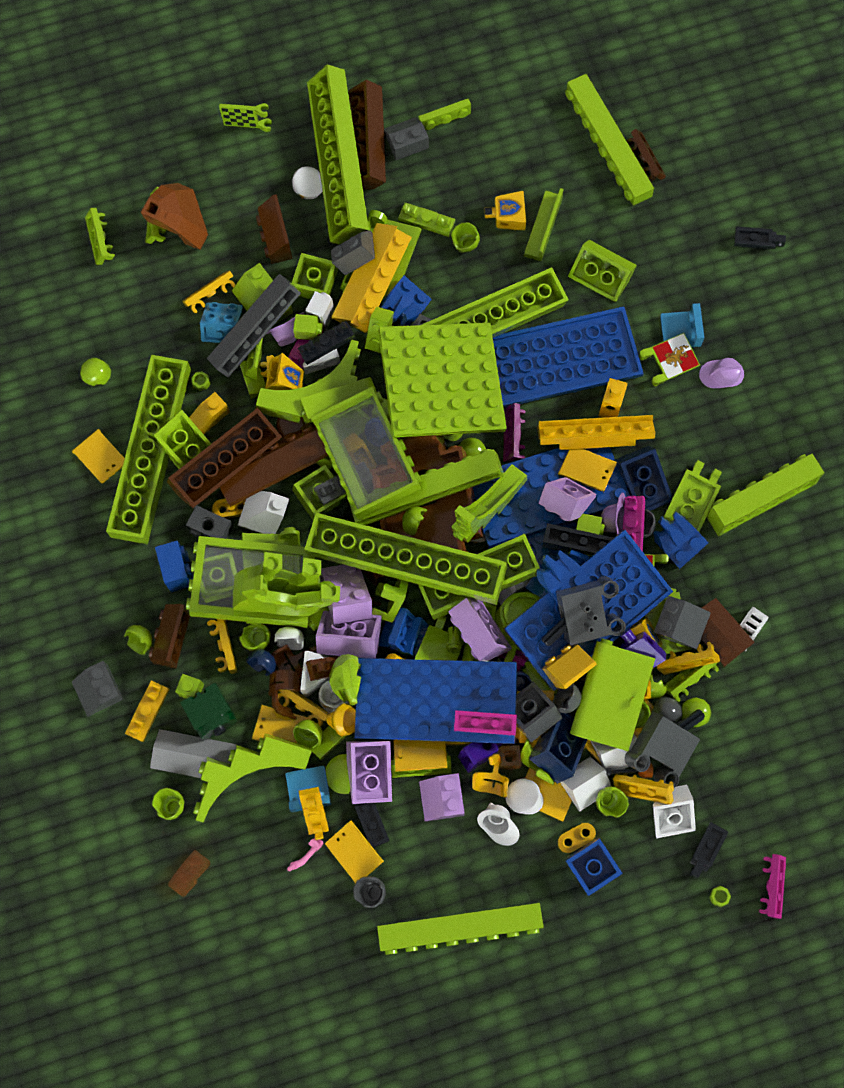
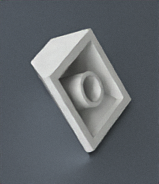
[237,491,289,534]
[300,651,329,697]
[653,785,696,838]

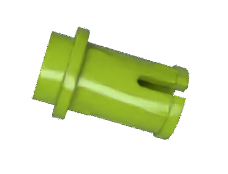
[446,626,462,653]

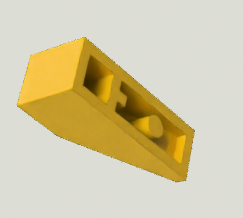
[189,392,230,434]

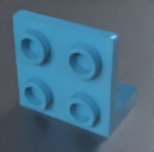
[200,302,243,343]
[660,303,704,347]
[286,766,331,813]

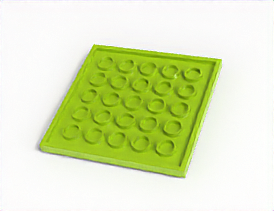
[378,323,507,438]

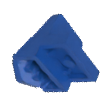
[379,608,429,660]

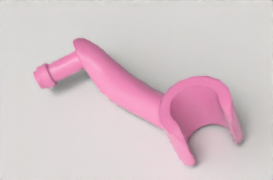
[287,838,323,871]

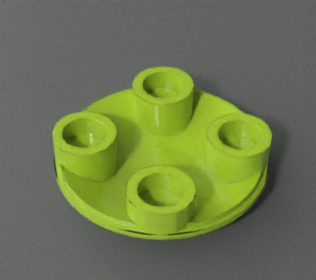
[325,754,350,794]

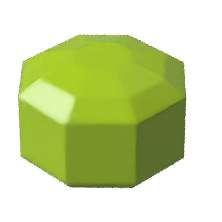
[191,371,210,391]
[709,886,731,907]

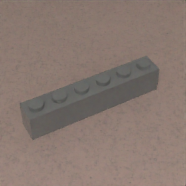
[207,274,301,378]

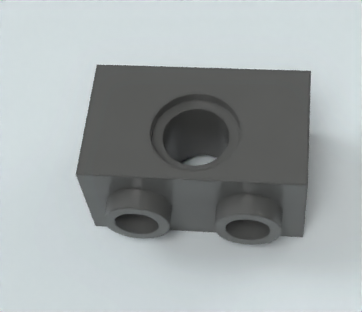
[186,506,233,539]

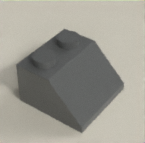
[384,117,429,160]
[331,230,375,275]
[654,596,711,649]
[72,661,123,717]
[516,682,562,742]

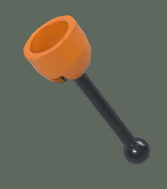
[606,762,653,779]

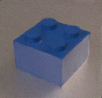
[155,541,194,592]
[565,837,623,896]

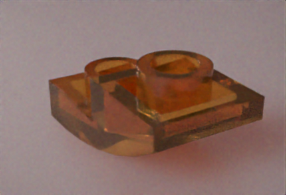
[168,850,210,897]

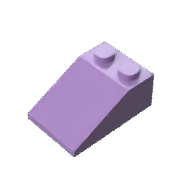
[346,740,392,804]

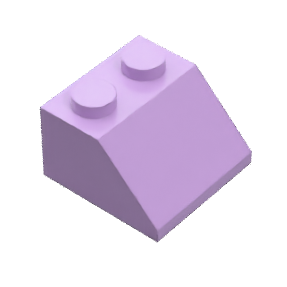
[538,477,597,521]
[419,773,464,821]

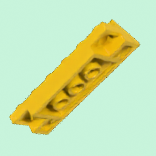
[331,223,412,333]
[537,415,655,450]

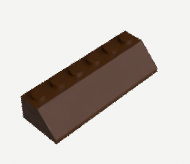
[348,79,386,190]
[167,408,282,508]
[219,423,328,507]

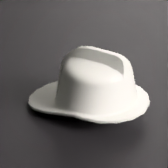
[477,803,520,846]

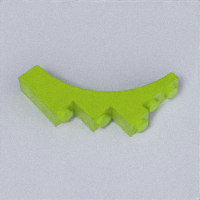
[256,340,361,423]
[451,464,527,543]
[193,733,312,822]

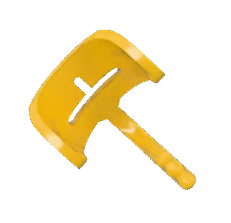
[472,753,509,798]

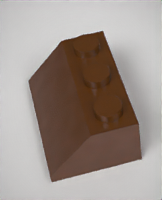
[256,194,293,264]
[701,598,755,668]
[149,604,190,669]

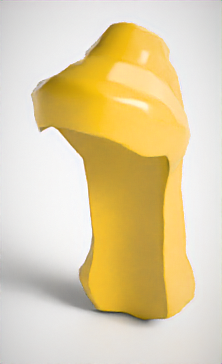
[326,703,356,737]

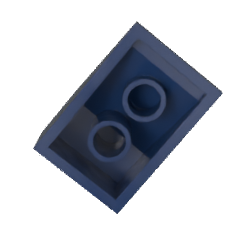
[614,446,672,511]
[529,712,587,784]

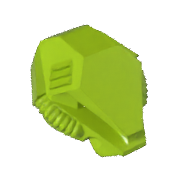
[329,654,361,706]

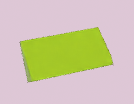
[245,338,263,380]
[240,360,266,399]
[310,726,346,761]

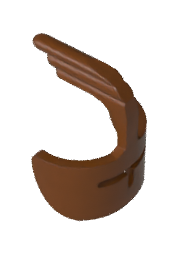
[272,644,317,678]
[269,670,301,720]

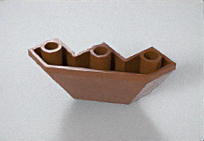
[141,183,208,250]

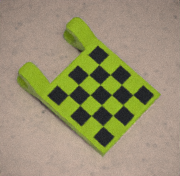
[219,103,272,132]

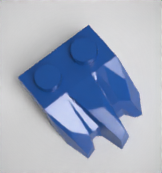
[380,275,432,326]
[653,512,708,569]
[536,550,592,603]

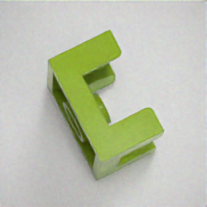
[372,579,408,623]

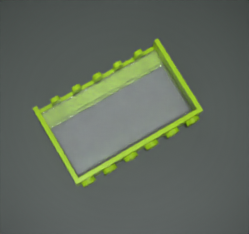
[310,387,422,521]

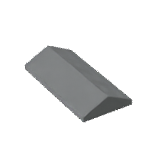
[150,729,236,778]

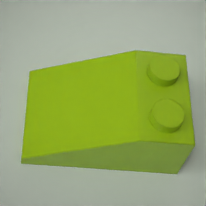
[153,410,211,469]

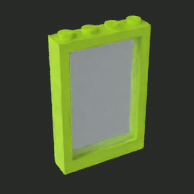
[186,536,315,628]

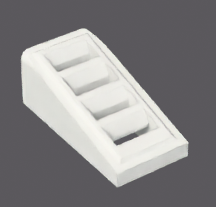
[740,607,769,652]

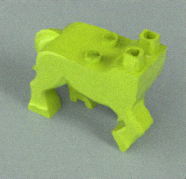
[233,552,340,616]

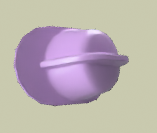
[266,312,305,346]
[699,358,744,388]
[601,493,625,535]

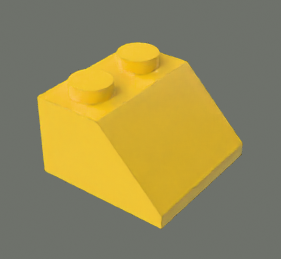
[542,644,597,689]

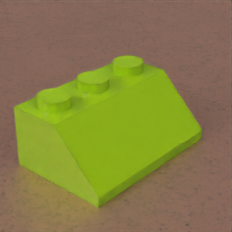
[568,240,637,302]
[232,263,293,327]

